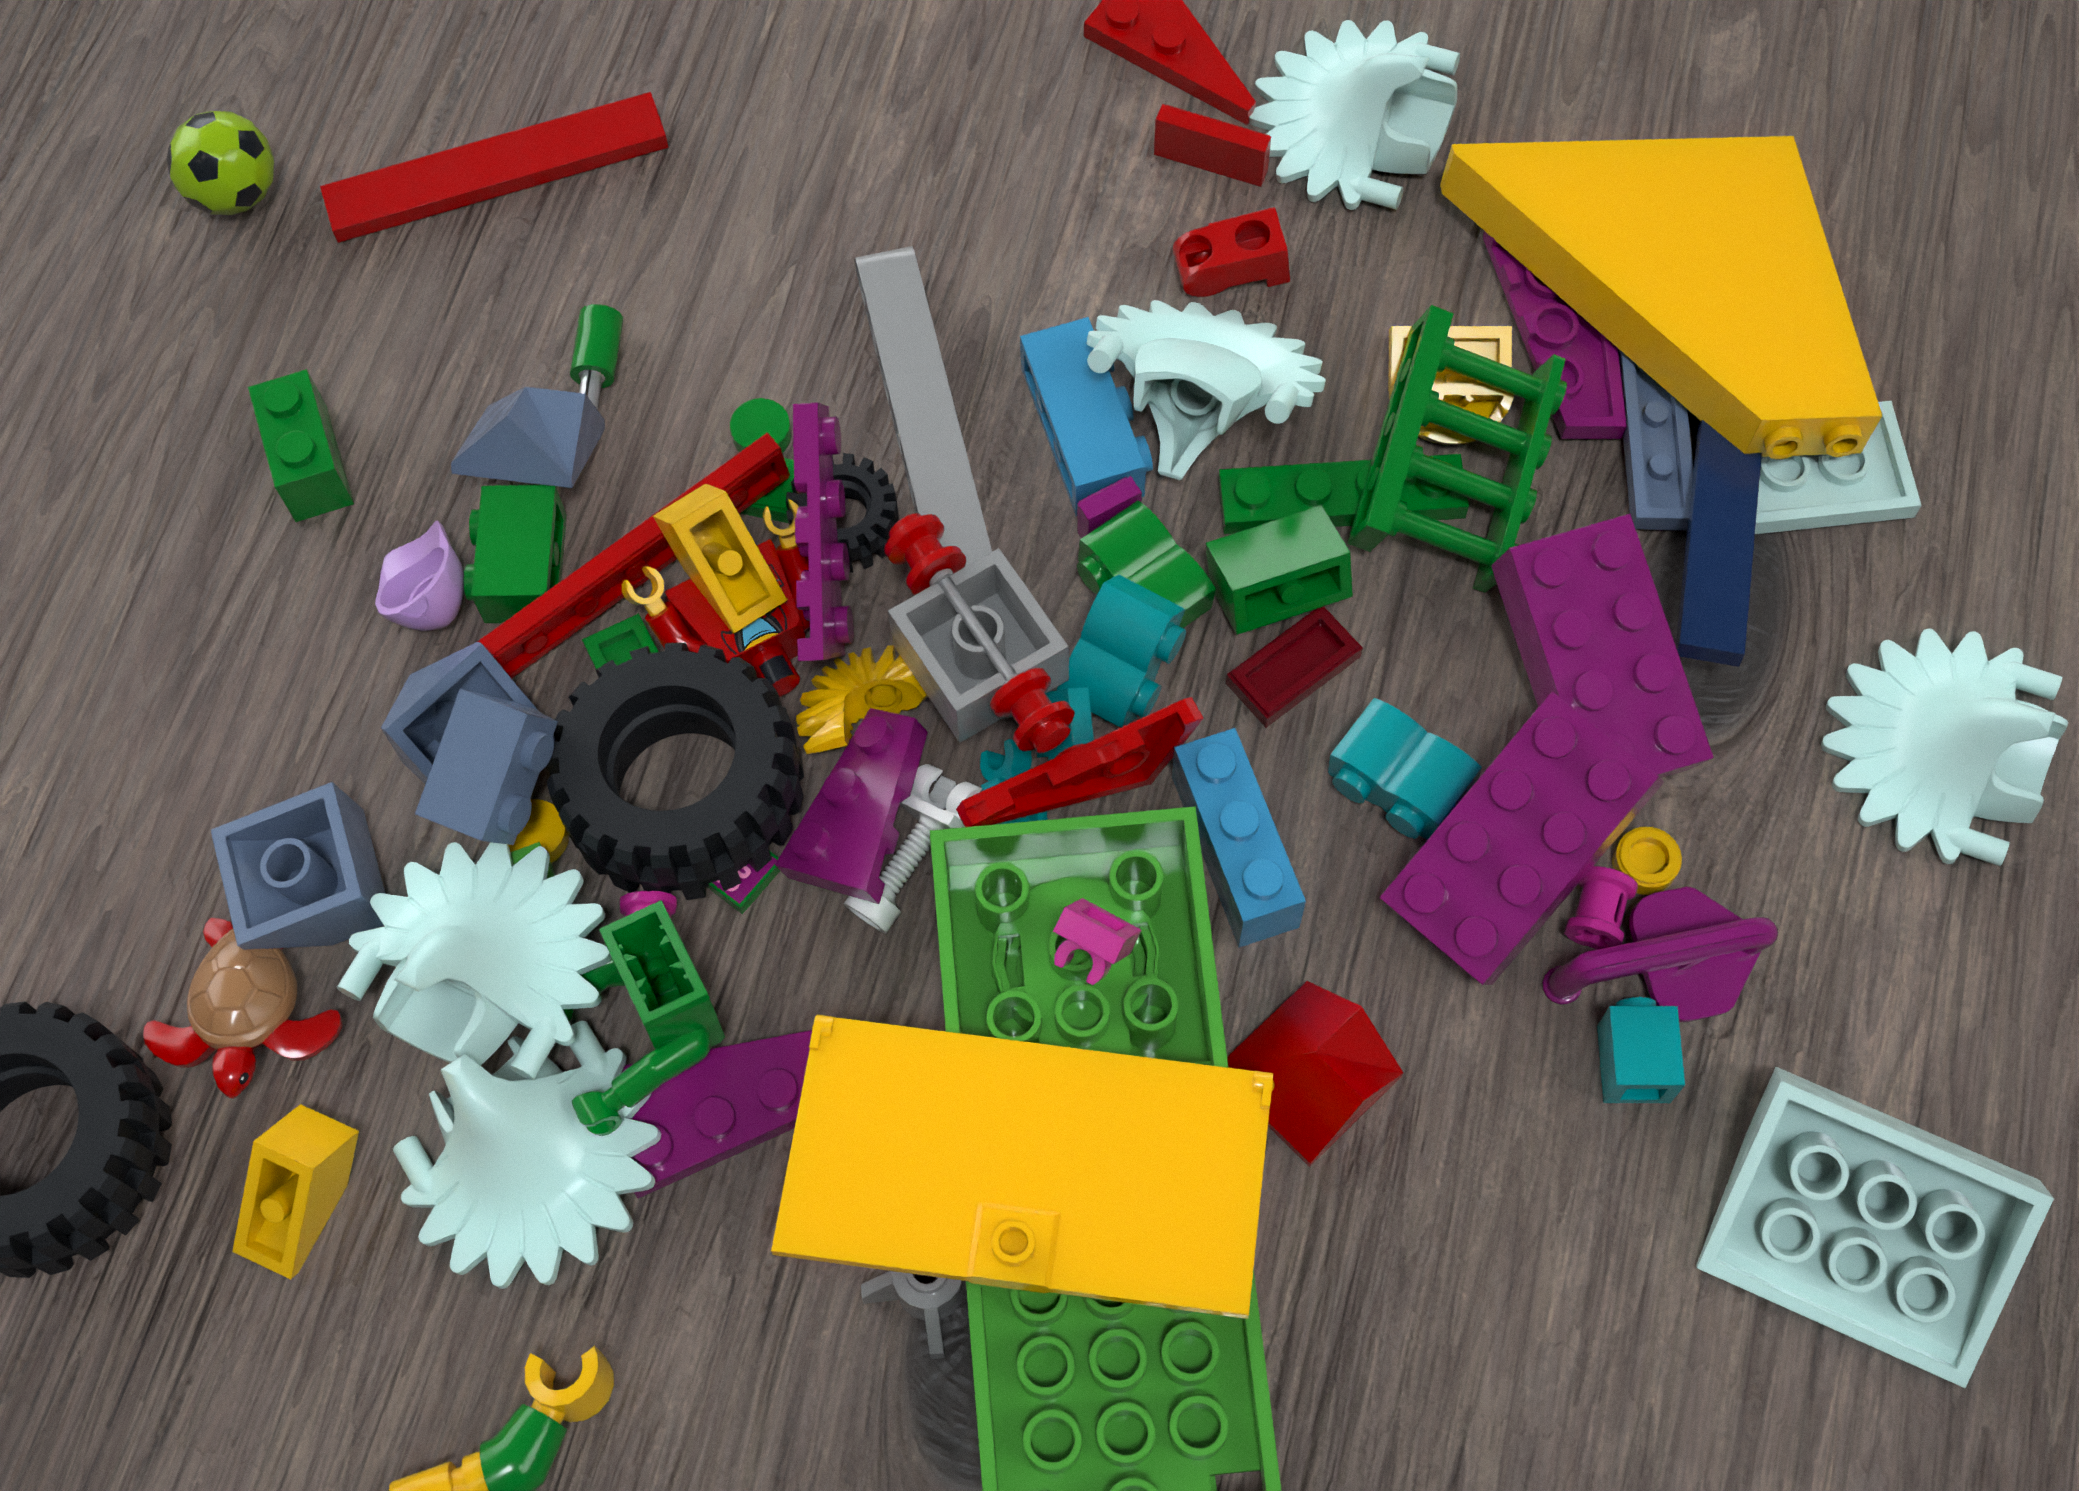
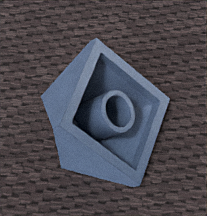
[451,387,605,488]
[381,642,556,784]

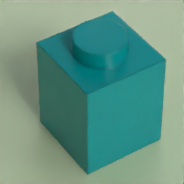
[1597,997,1685,1103]

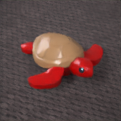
[143,918,342,1099]

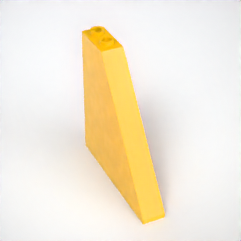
[1440,136,1882,459]

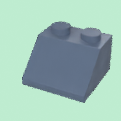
[415,689,558,845]
[211,782,386,950]

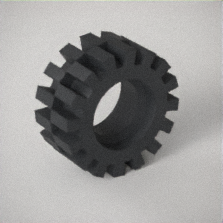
[786,453,899,573]

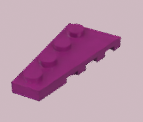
[1483,231,1627,439]
[793,402,854,661]
[621,1030,812,1199]

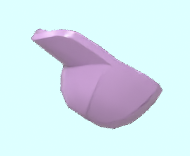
[375,520,464,631]

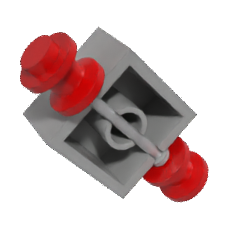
[884,513,1075,753]

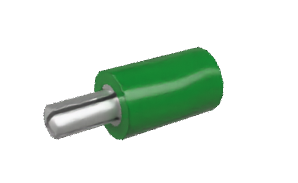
[570,304,623,409]

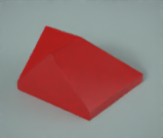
[1227,981,1404,1167]

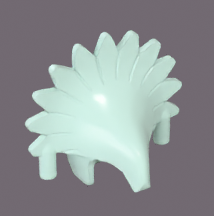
[1249,20,1460,210]
[1087,300,1326,480]
[1821,629,2069,866]
[337,842,612,1080]
[393,1021,662,1289]

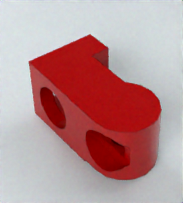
[1173,207,1290,297]

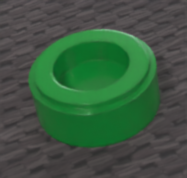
[730,398,792,453]

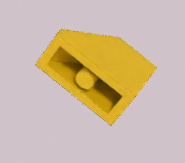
[653,484,787,633]
[232,1104,359,1280]

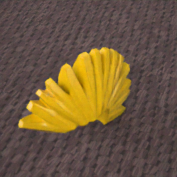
[796,645,928,754]

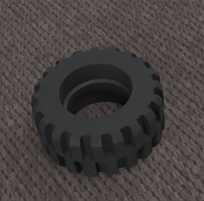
[546,642,804,900]
[0,1001,172,1278]

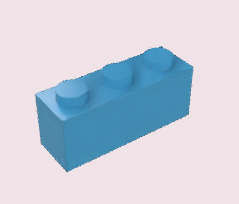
[1020,317,1153,516]
[1172,728,1306,947]

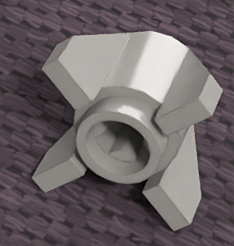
[861,1271,967,1359]

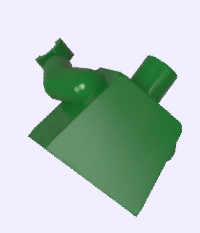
[563,900,725,1136]

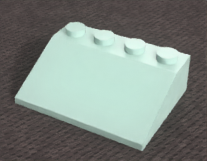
[1697,1067,2054,1388]

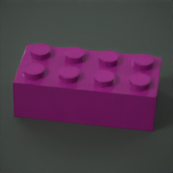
[1491,514,1714,778]
[1379,691,1664,985]

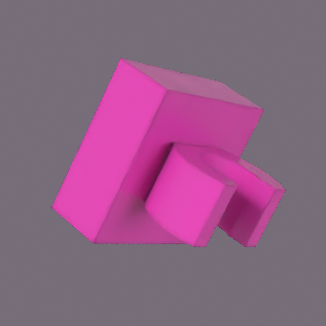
[1053,898,1142,985]

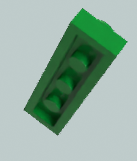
[1218,454,1469,534]

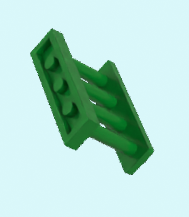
[1347,305,1567,593]

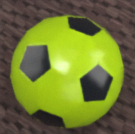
[167,111,274,215]

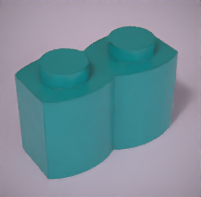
[1057,575,1187,728]
[1328,698,1482,839]

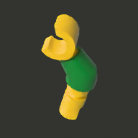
[389,1345,614,1491]

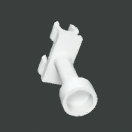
[843,764,982,934]

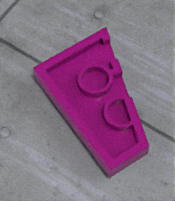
[775,708,928,904]

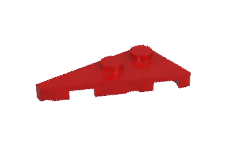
[1084,0,1256,125]
[956,697,1204,827]

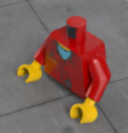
[622,499,810,697]

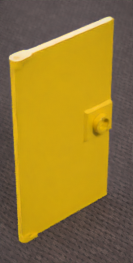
[771,1015,1274,1319]

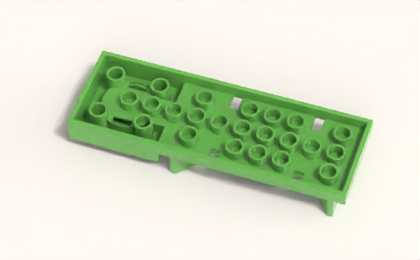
[930,806,1281,1491]

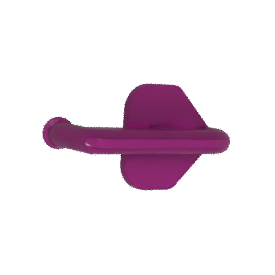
[1542,887,1778,1022]

